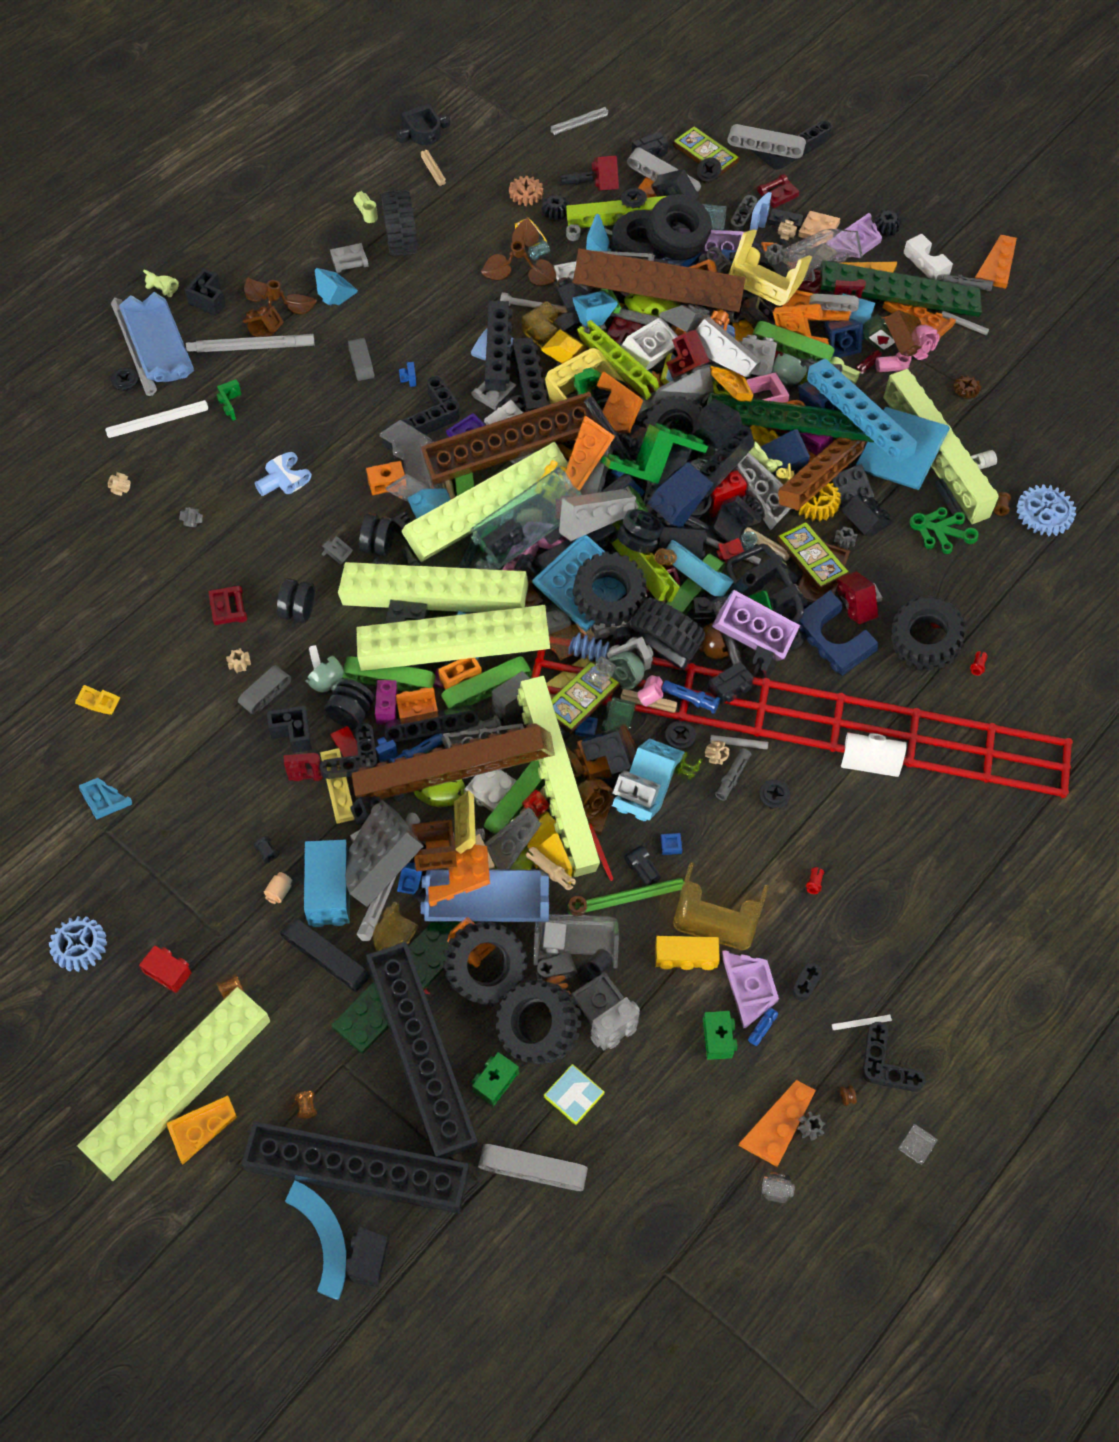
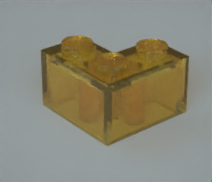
[522,301,558,348]

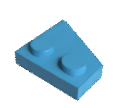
[79,778,132,820]

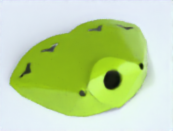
[624,294,681,318]
[414,779,466,807]

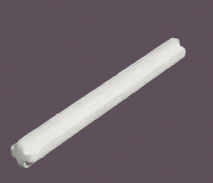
[106,400,208,438]

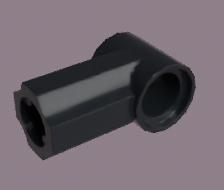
[624,845,661,886]
[577,949,613,982]

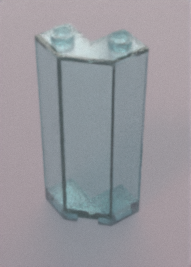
[470,467,582,569]

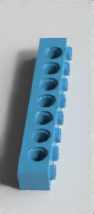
[807,358,917,463]

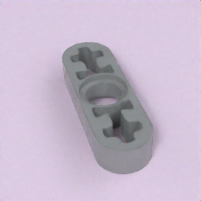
[809,294,859,312]

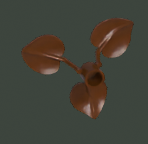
[481,218,556,286]
[244,277,317,337]

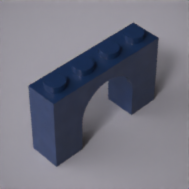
[797,590,878,676]

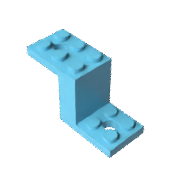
[612,738,685,821]

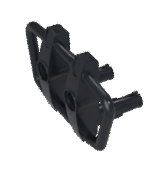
[725,544,813,624]

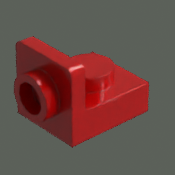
[716,538,744,564]

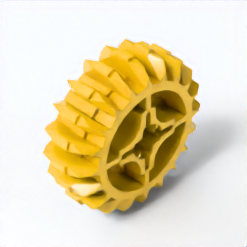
[795,483,841,522]

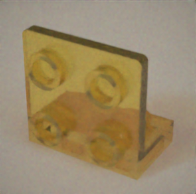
[373,901,418,951]

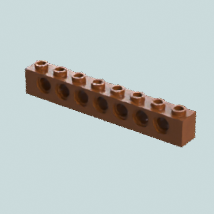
[778,437,868,510]

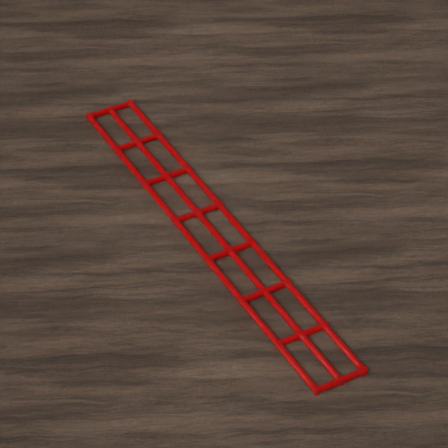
[531,636,1073,798]

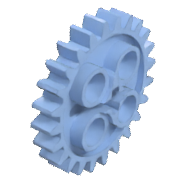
[1016,484,1076,536]

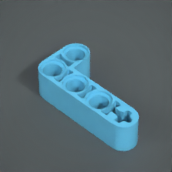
[661,540,734,597]

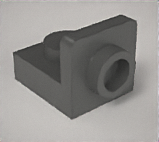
[322,536,353,565]

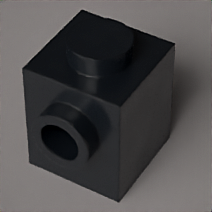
[350,797,381,824]

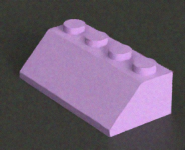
[679,228,744,259]
[712,590,800,661]

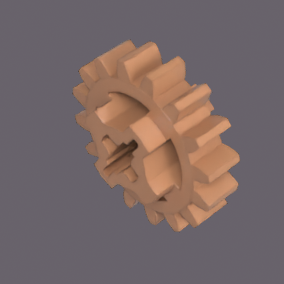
[509,176,543,206]

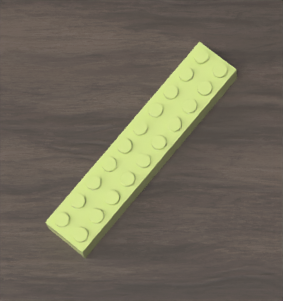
[883,369,999,524]
[401,442,568,562]
[338,562,528,613]
[357,605,550,671]
[517,676,600,878]
[77,987,270,1181]

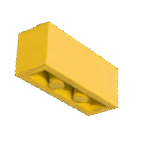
[655,936,719,970]

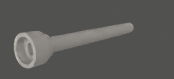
[500,292,567,313]

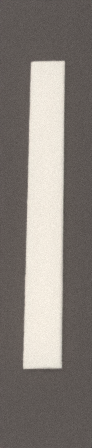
[832,1015,892,1030]

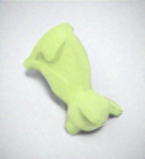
[143,269,179,297]
[749,442,782,473]

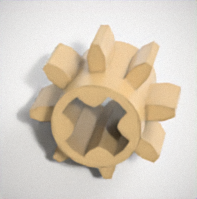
[778,220,797,241]
[108,472,131,496]
[226,648,251,673]
[705,740,729,764]

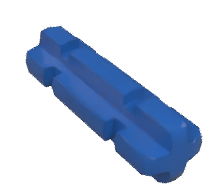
[748,1008,778,1046]

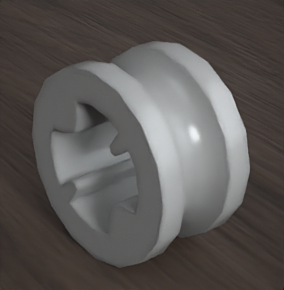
[566,224,581,241]

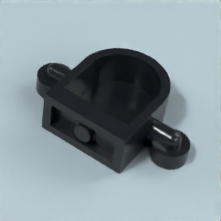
[396,104,450,145]

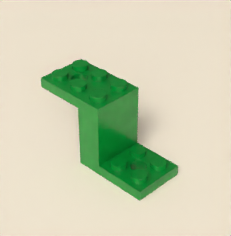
[600,423,708,484]

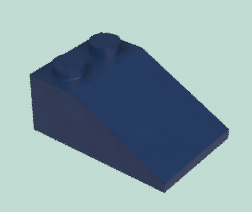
[648,462,714,527]

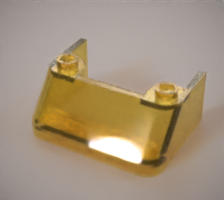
[673,862,769,950]

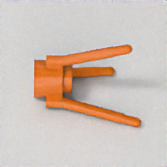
[710,309,730,331]

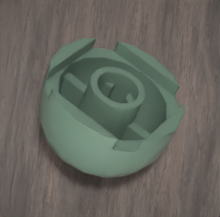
[772,354,807,386]
[606,651,645,690]
[306,656,344,693]

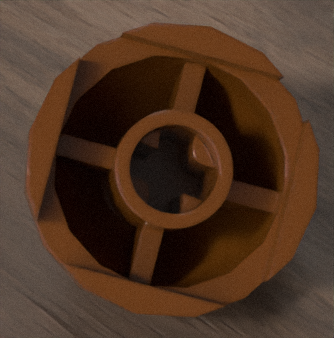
[699,622,730,659]
[577,778,614,818]

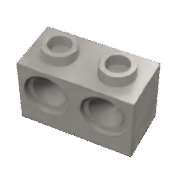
[613,770,661,808]

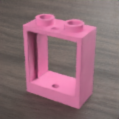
[746,372,789,403]

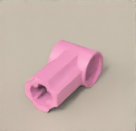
[875,352,911,373]
[637,675,663,707]

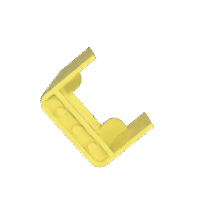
[729,229,812,306]
[545,348,625,404]

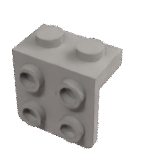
[607,637,653,671]

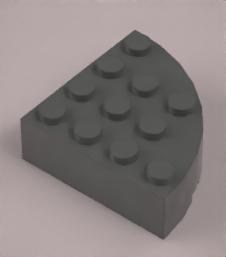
[345,800,423,907]

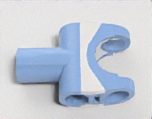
[255,452,312,496]

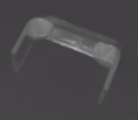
[782,229,863,281]
[380,420,443,502]
[534,914,619,968]

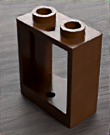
[411,819,457,871]

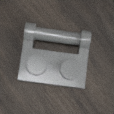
[330,243,368,273]
[471,381,516,411]

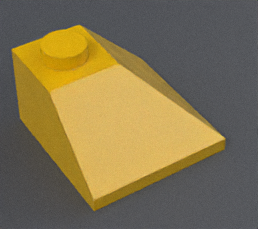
[541,329,588,364]
[533,833,572,884]

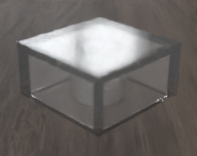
[898,1124,938,1165]

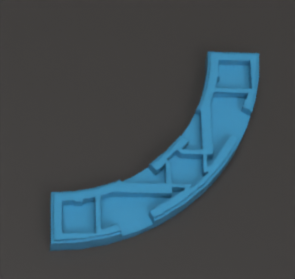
[285,1181,347,1301]

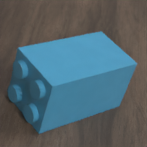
[304,840,350,927]

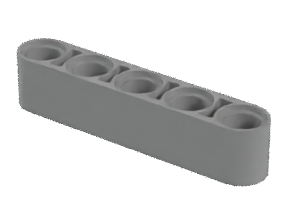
[728,124,806,158]
[627,148,701,193]
[478,1144,588,1191]

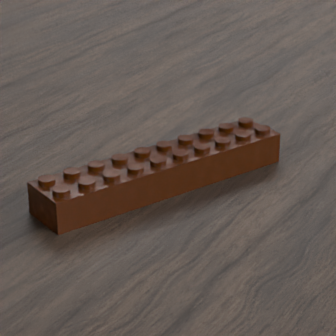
[573,249,746,313]
[421,392,599,486]
[352,723,555,800]

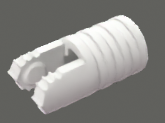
[970,450,997,469]

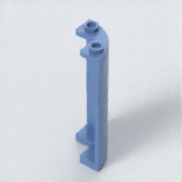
[119,292,194,382]
[421,869,549,922]

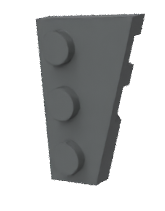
[485,807,541,870]

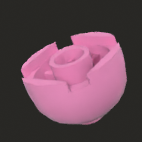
[912,325,939,360]

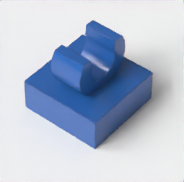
[399,362,416,387]
[375,737,398,763]

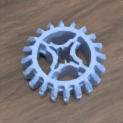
[49,916,107,972]

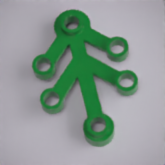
[910,507,978,554]

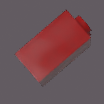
[707,470,747,517]

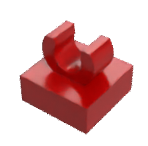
[522,790,550,817]

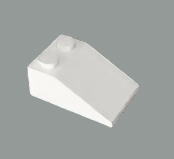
[621,317,678,370]

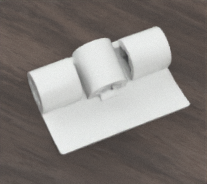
[841,733,906,777]

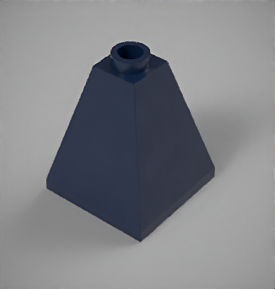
[823,318,863,358]

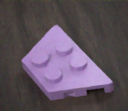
[826,213,882,258]
[722,951,779,1028]

